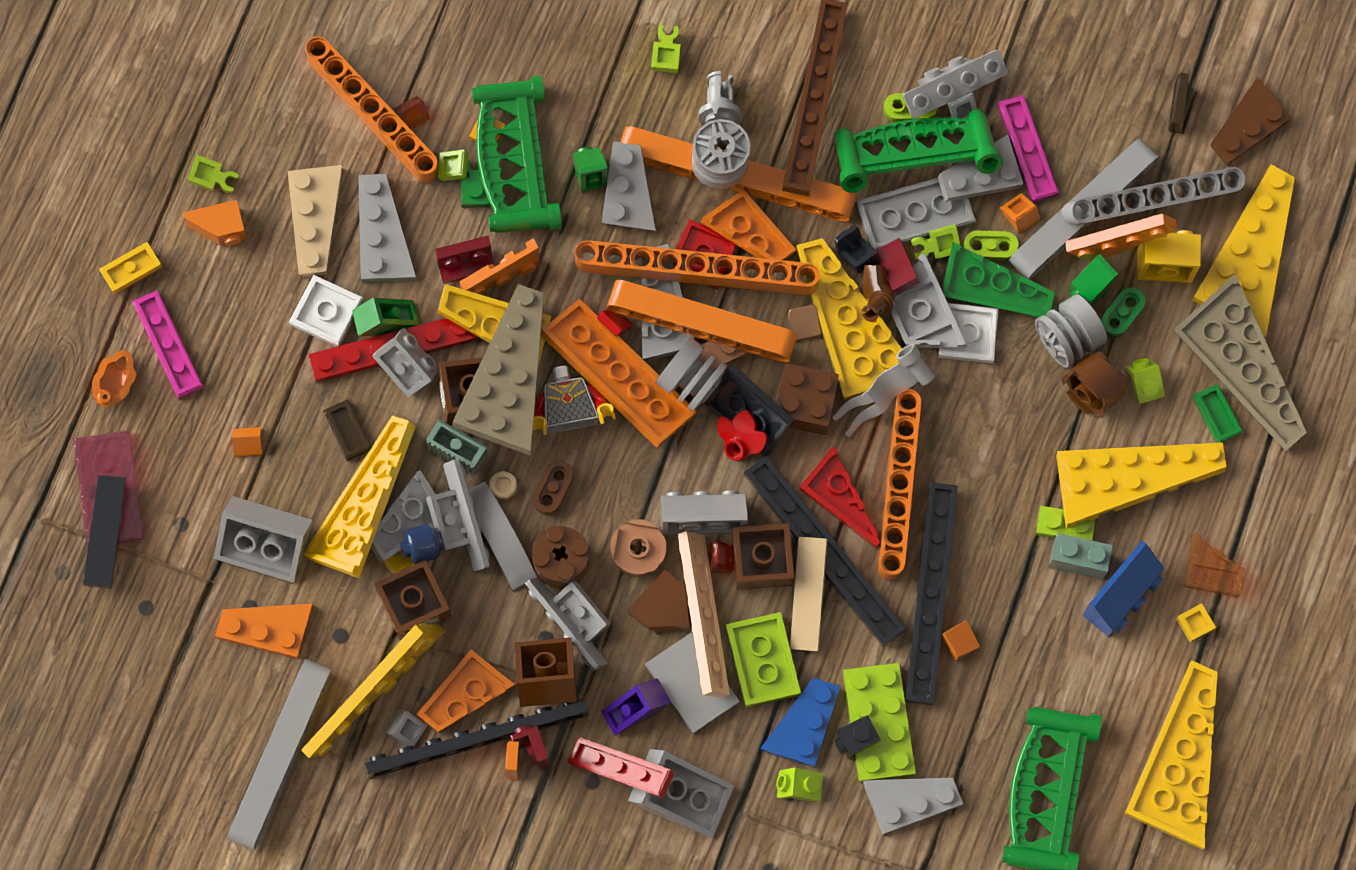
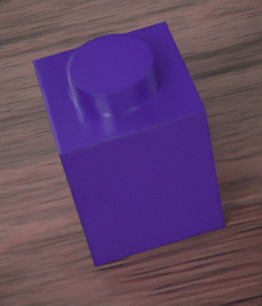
[601,678,671,736]

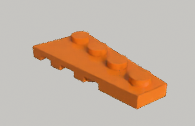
[1065,214,1177,262]

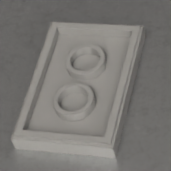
[645,633,740,734]

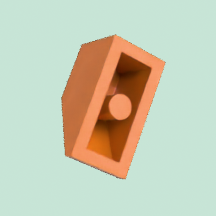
[183,200,247,246]

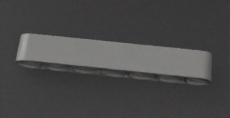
[1009,138,1160,280]
[1062,167,1245,225]
[227,659,333,850]

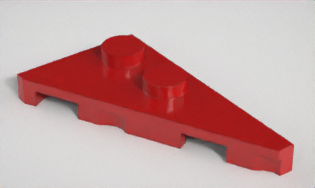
[799,446,881,549]

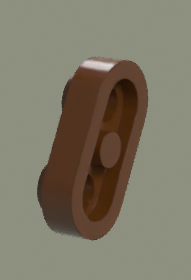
[533,461,573,515]

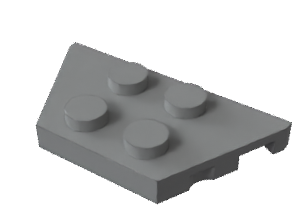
[891,253,967,349]

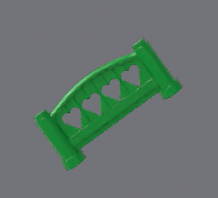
[472,76,562,234]
[834,109,1003,193]
[1002,706,1102,870]

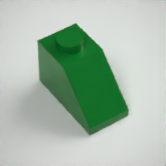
[573,147,608,192]
[1068,254,1118,307]
[352,298,420,337]

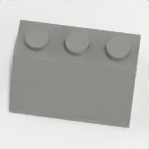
[660,490,748,535]
[214,496,312,583]

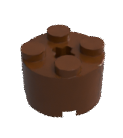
[1062,351,1128,418]
[532,526,589,589]

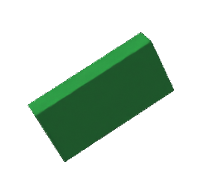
[1192,384,1243,443]

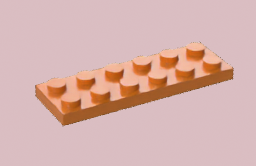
[540,298,697,448]

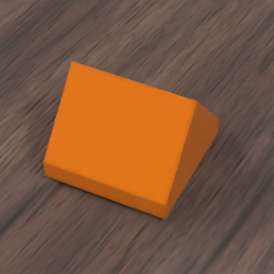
[232,427,262,457]

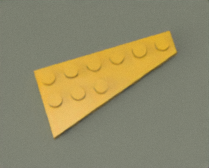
[1192,164,1295,338]
[1056,442,1227,529]

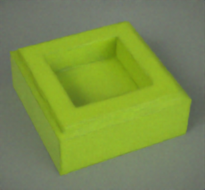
[438,150,468,181]

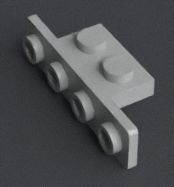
[903,49,1008,119]
[426,459,489,572]
[525,577,611,669]

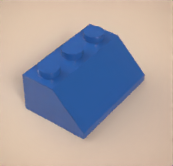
[1082,540,1164,637]

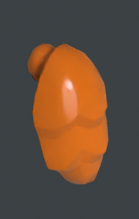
[92,350,137,407]

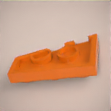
[701,189,796,261]

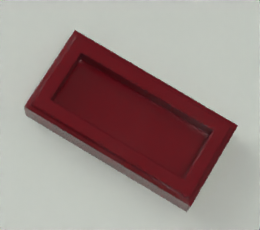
[876,238,920,295]

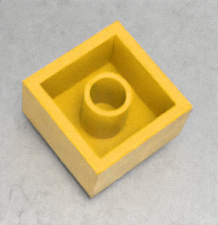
[1137,230,1201,283]

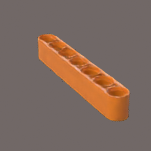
[305,36,438,183]
[607,280,798,363]
[878,389,921,581]

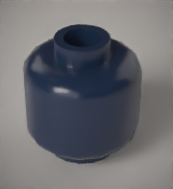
[400,524,444,564]

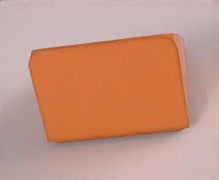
[1000,193,1041,233]

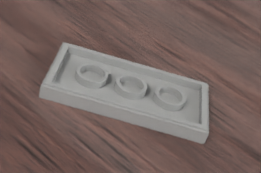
[855,178,976,250]

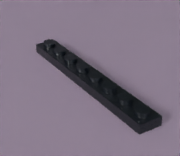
[744,456,906,647]
[905,482,958,705]
[365,699,588,779]

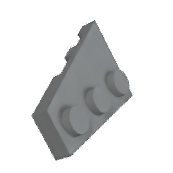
[937,135,1023,202]
[601,141,656,231]

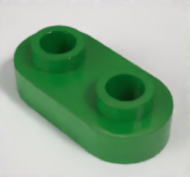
[1101,287,1145,338]

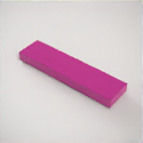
[997,95,1059,203]
[132,290,203,400]

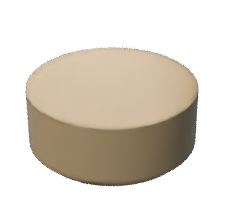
[489,471,517,501]

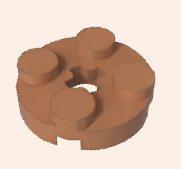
[610,519,666,577]

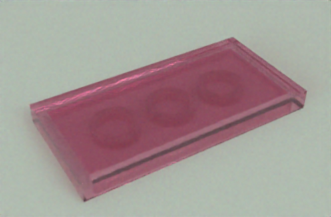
[73,430,144,547]

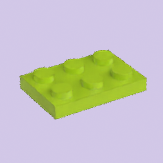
[726,612,801,708]

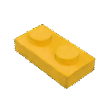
[99,242,162,295]

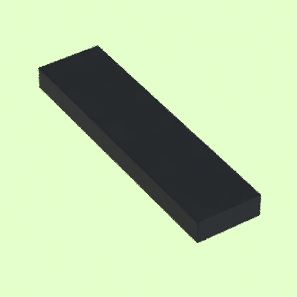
[83,475,127,589]

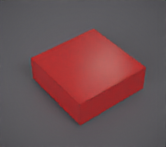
[597,309,633,337]

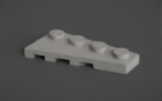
[359,174,416,282]
[641,244,694,361]

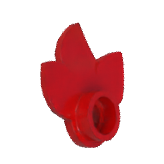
[717,410,767,461]

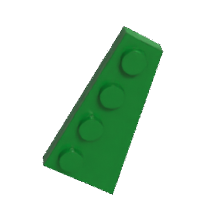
[942,242,1055,317]

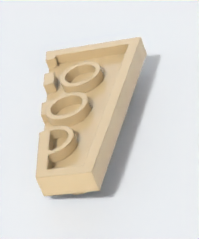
[288,165,343,278]

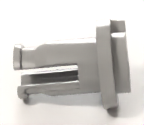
[698,71,742,125]

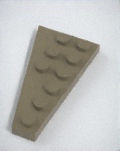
[1174,274,1307,452]
[453,284,544,456]

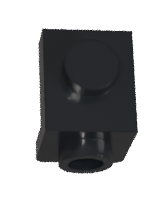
[834,225,880,274]
[834,715,881,759]

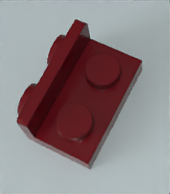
[435,235,495,284]
[510,725,551,771]

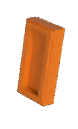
[505,741,520,780]

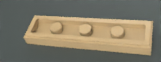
[790,537,828,652]

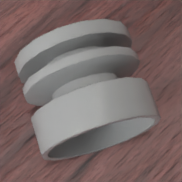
[691,119,751,189]
[1035,294,1107,368]
[655,337,728,411]

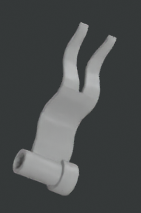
[832,344,935,437]

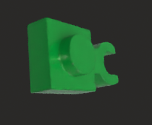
[461,160,489,208]

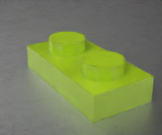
[1036,506,1095,540]

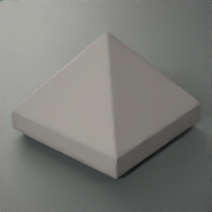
[948,92,977,119]

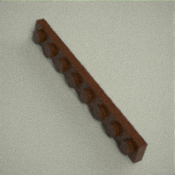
[782,0,848,196]

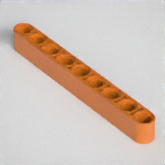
[621,127,857,222]
[575,240,820,295]

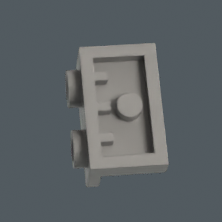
[372,328,438,397]

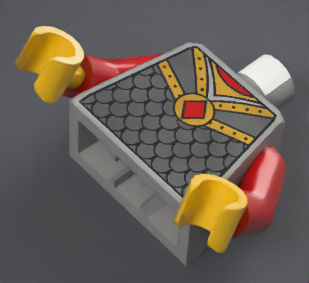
[532,366,616,435]

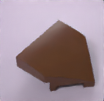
[627,570,691,635]

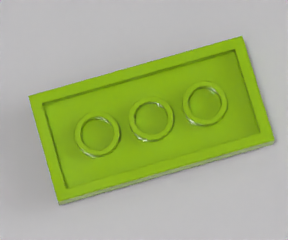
[843,663,916,783]

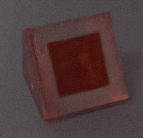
[394,96,431,130]
[708,540,733,573]

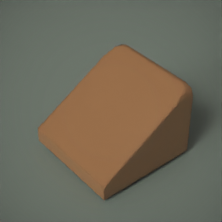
[788,304,821,341]

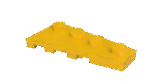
[437,285,551,365]

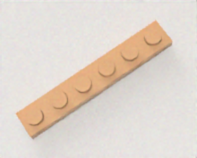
[678,531,730,698]

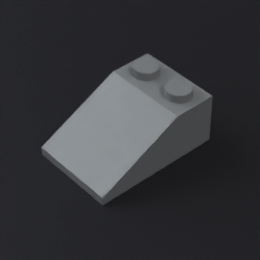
[628,749,734,838]

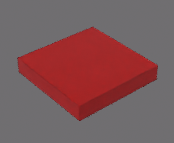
[673,219,738,290]

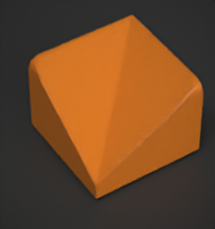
[941,620,980,661]

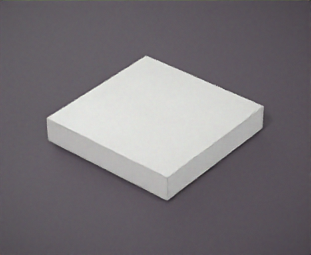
[289,275,364,347]
[938,303,998,364]

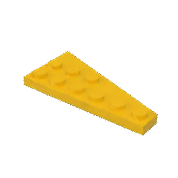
[796,238,903,400]
[303,416,415,578]
[301,624,446,758]
[1124,660,1218,850]

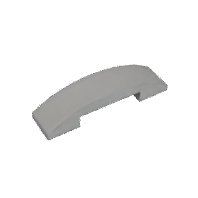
[468,482,537,591]

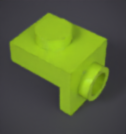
[1126,358,1165,404]
[776,768,823,802]

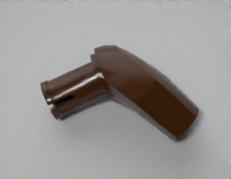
[862,265,895,322]

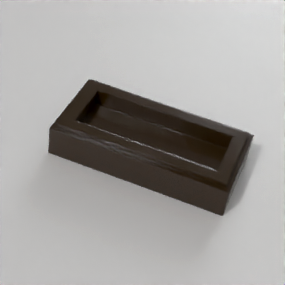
[1168,72,1189,133]
[323,399,372,461]

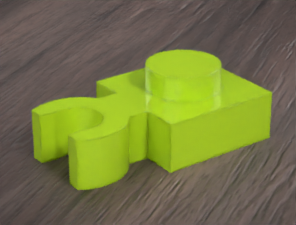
[651,25,681,73]
[186,154,239,194]
[911,224,961,259]

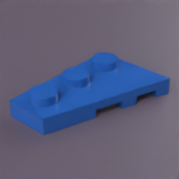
[760,678,840,768]

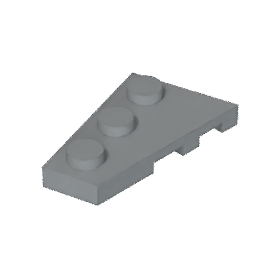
[371,470,435,562]
[862,778,963,835]

